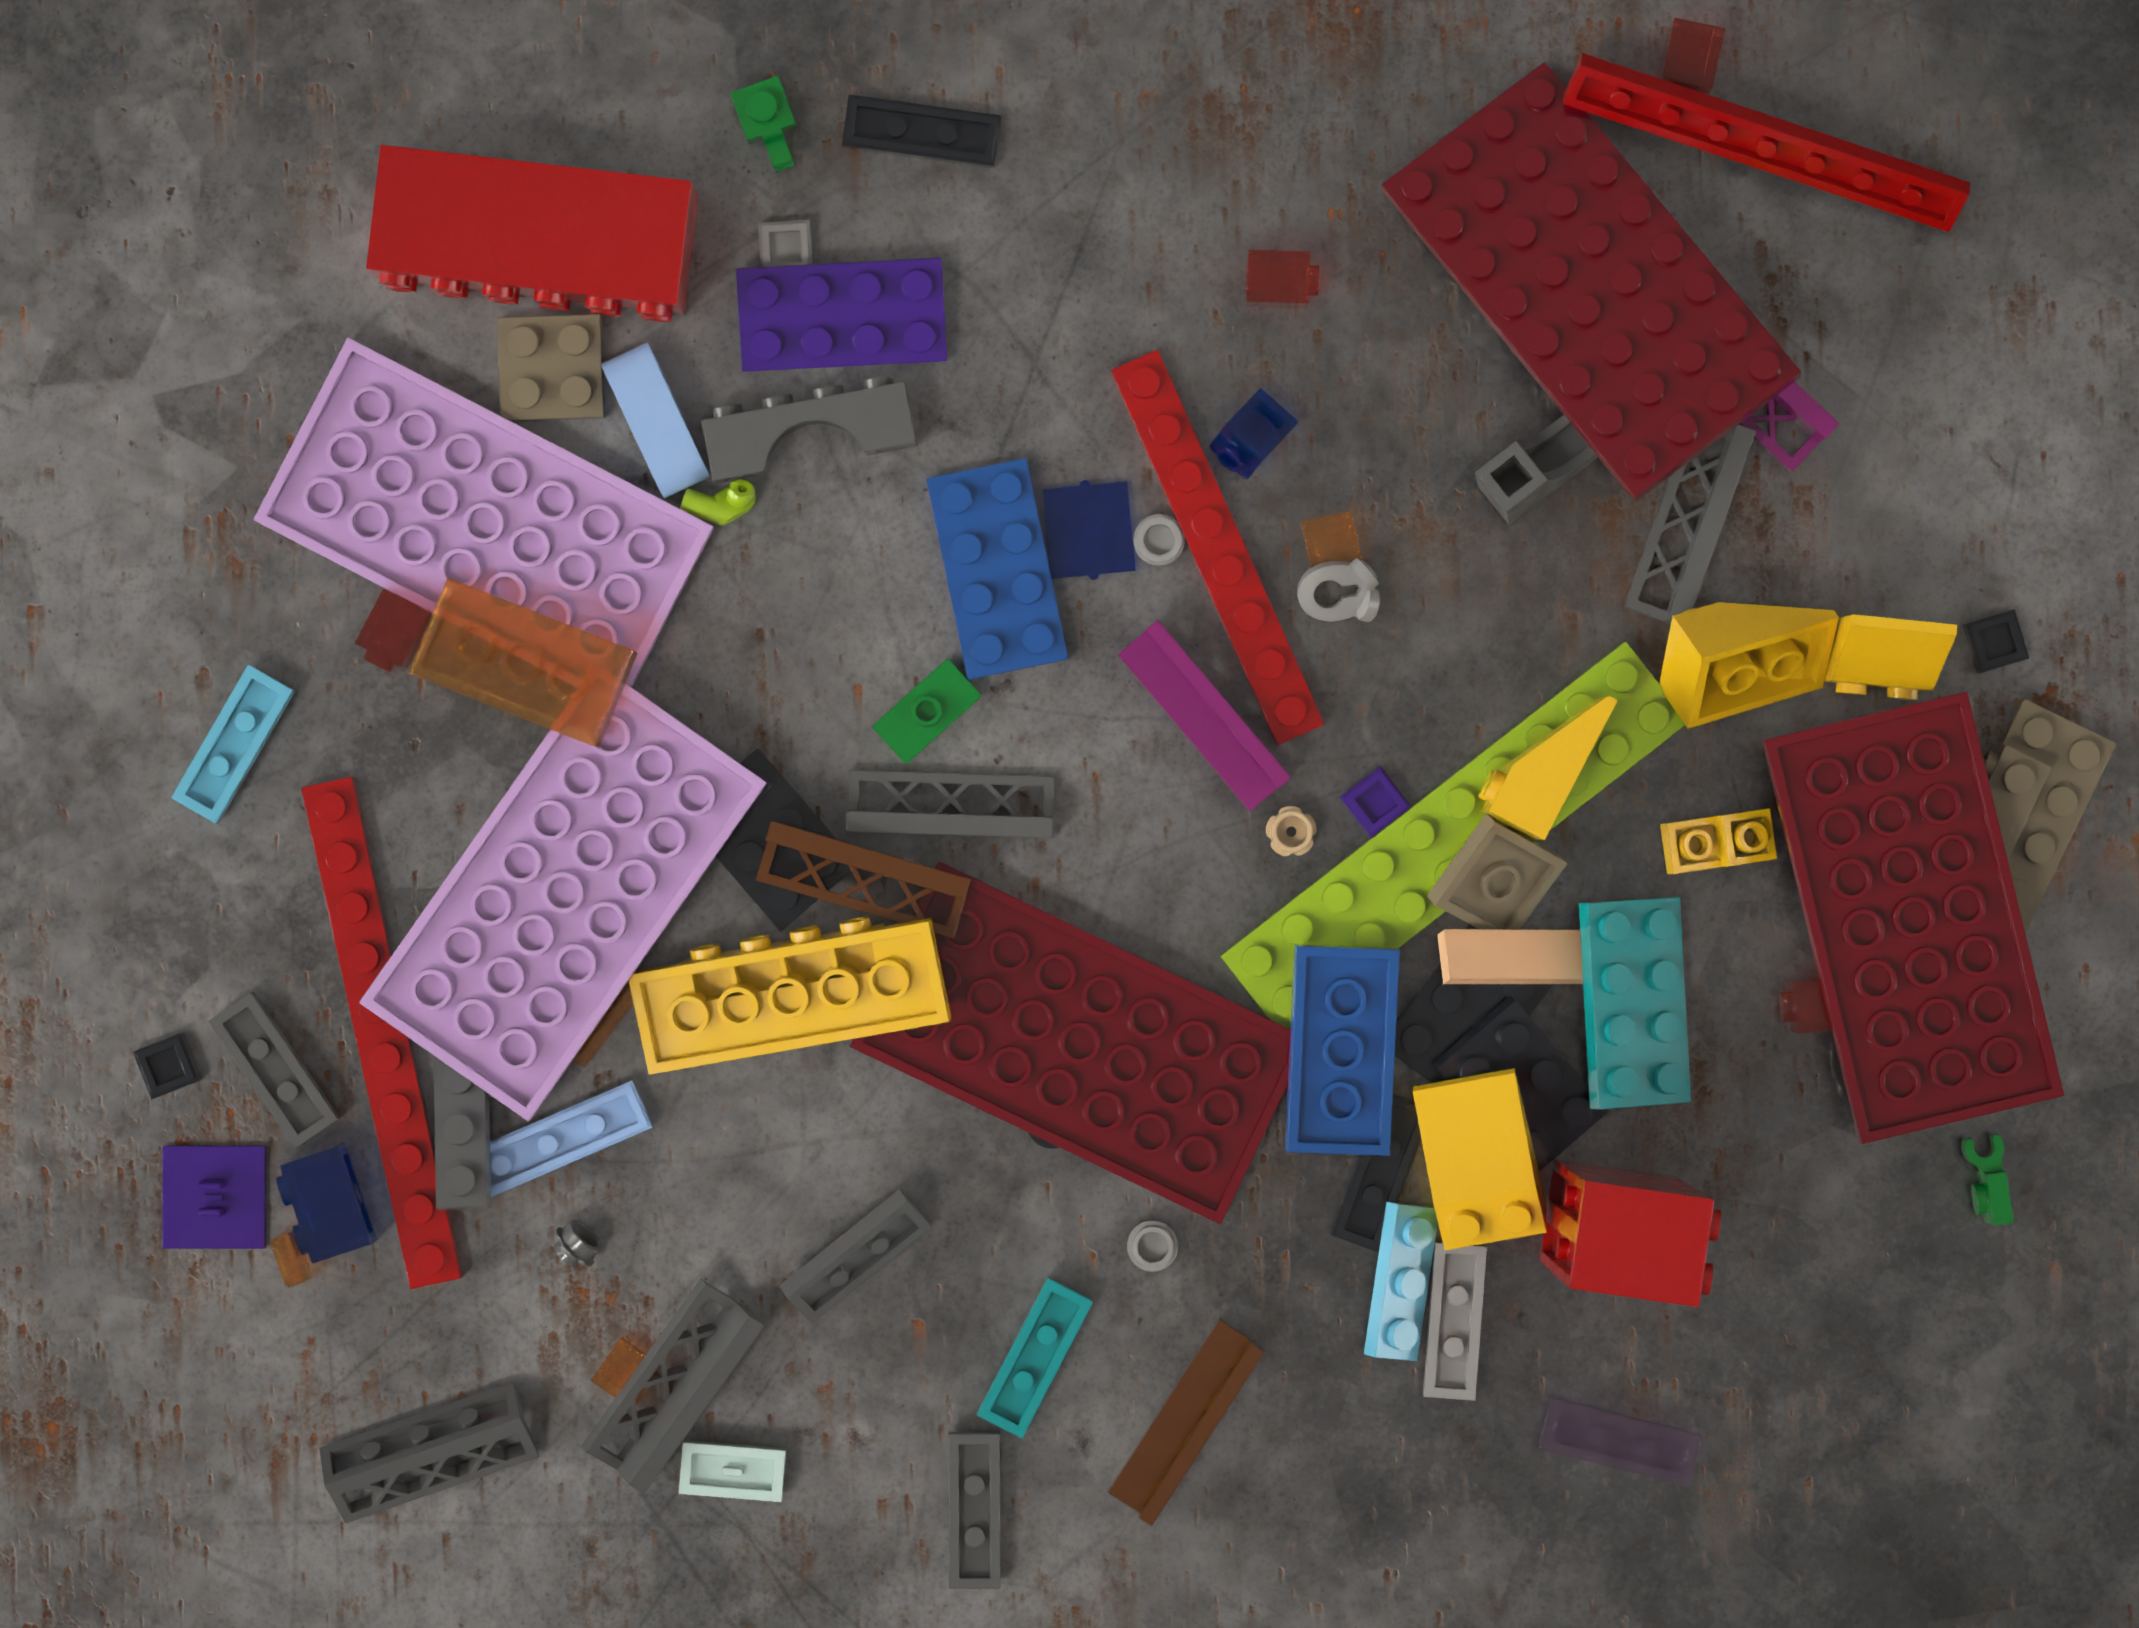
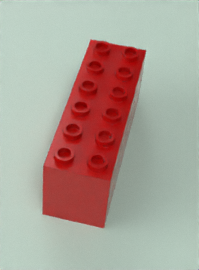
[366,145,699,323]
[1539,1159,1721,1307]

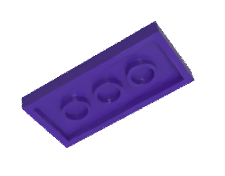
[736,257,947,372]

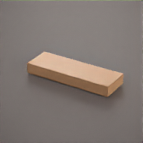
[1437,929,1583,984]

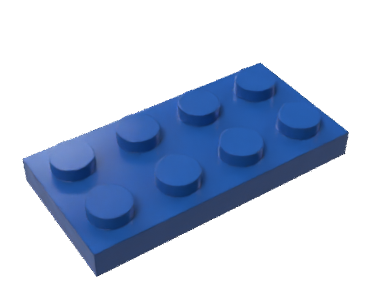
[926,458,1068,680]
[1285,944,1400,1156]

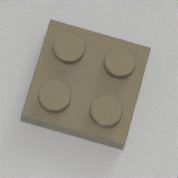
[497,314,605,422]
[1427,813,1568,930]

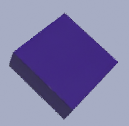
[1339,766,1412,838]

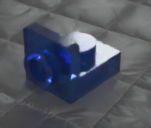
[1209,388,1298,480]

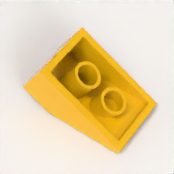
[1659,602,1839,729]
[1824,614,1958,701]
[1478,695,1618,840]
[1413,1068,1547,1250]

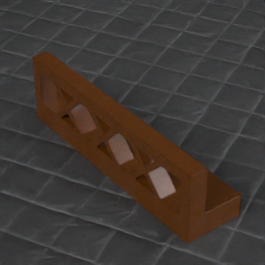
[756,821,972,939]
[1108,1319,1264,1526]

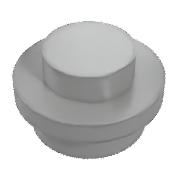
[1127,1220,1178,1272]

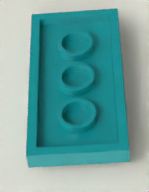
[1579,897,1691,1109]

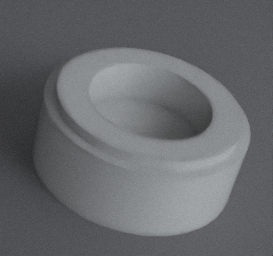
[1133,514,1185,566]

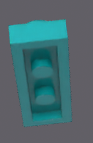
[977,1277,1093,1438]

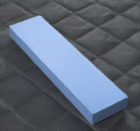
[490,1080,654,1197]

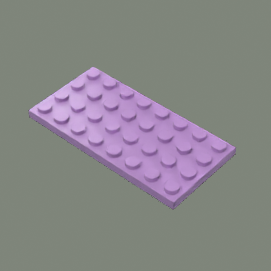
[253,337,715,688]
[359,664,767,1122]

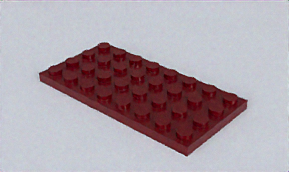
[1381,62,1801,502]
[1762,691,2065,1144]
[850,861,1290,1225]

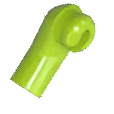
[680,478,756,526]

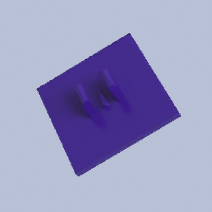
[162,1146,266,1249]

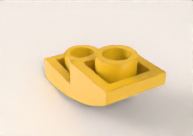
[1660,808,1777,875]

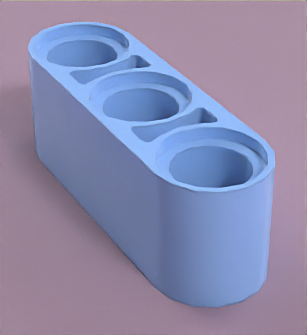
[601,342,711,498]

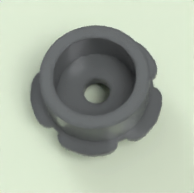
[554,1220,602,1267]

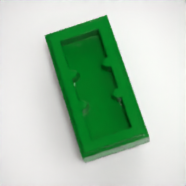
[871,658,982,765]

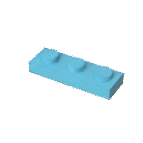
[171,664,296,824]
[1364,1201,1438,1361]

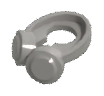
[1297,558,1380,622]

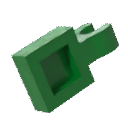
[730,76,797,173]
[1961,1133,2014,1226]

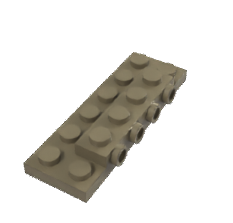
[1983,699,2117,933]

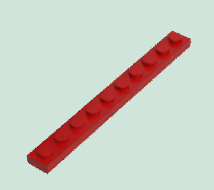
[301,777,463,1289]

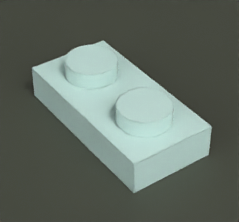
[679,1440,786,1502]

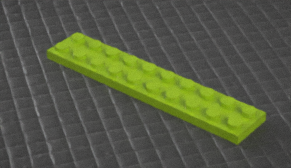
[1220,641,1685,1029]

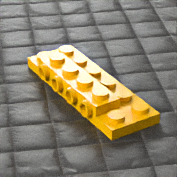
[629,916,952,1075]

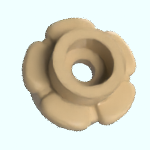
[1266,806,1317,856]

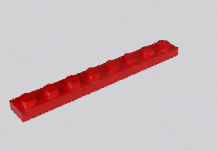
[1563,53,1970,232]
[1111,349,1325,746]

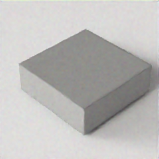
[758,220,813,267]

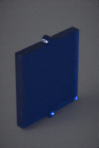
[1043,480,1136,580]

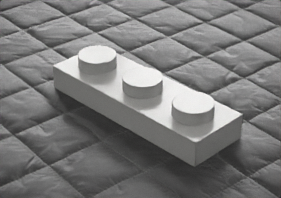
[1423,1241,1487,1401]

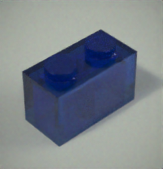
[276,1143,378,1264]

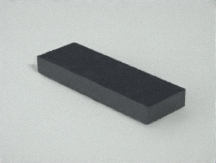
[842,94,1001,168]
[1330,1094,1421,1253]

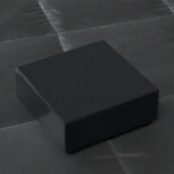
[1963,609,2029,674]
[133,1032,202,1100]

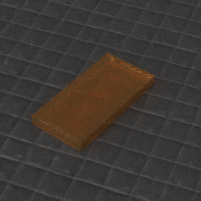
[409,577,637,749]

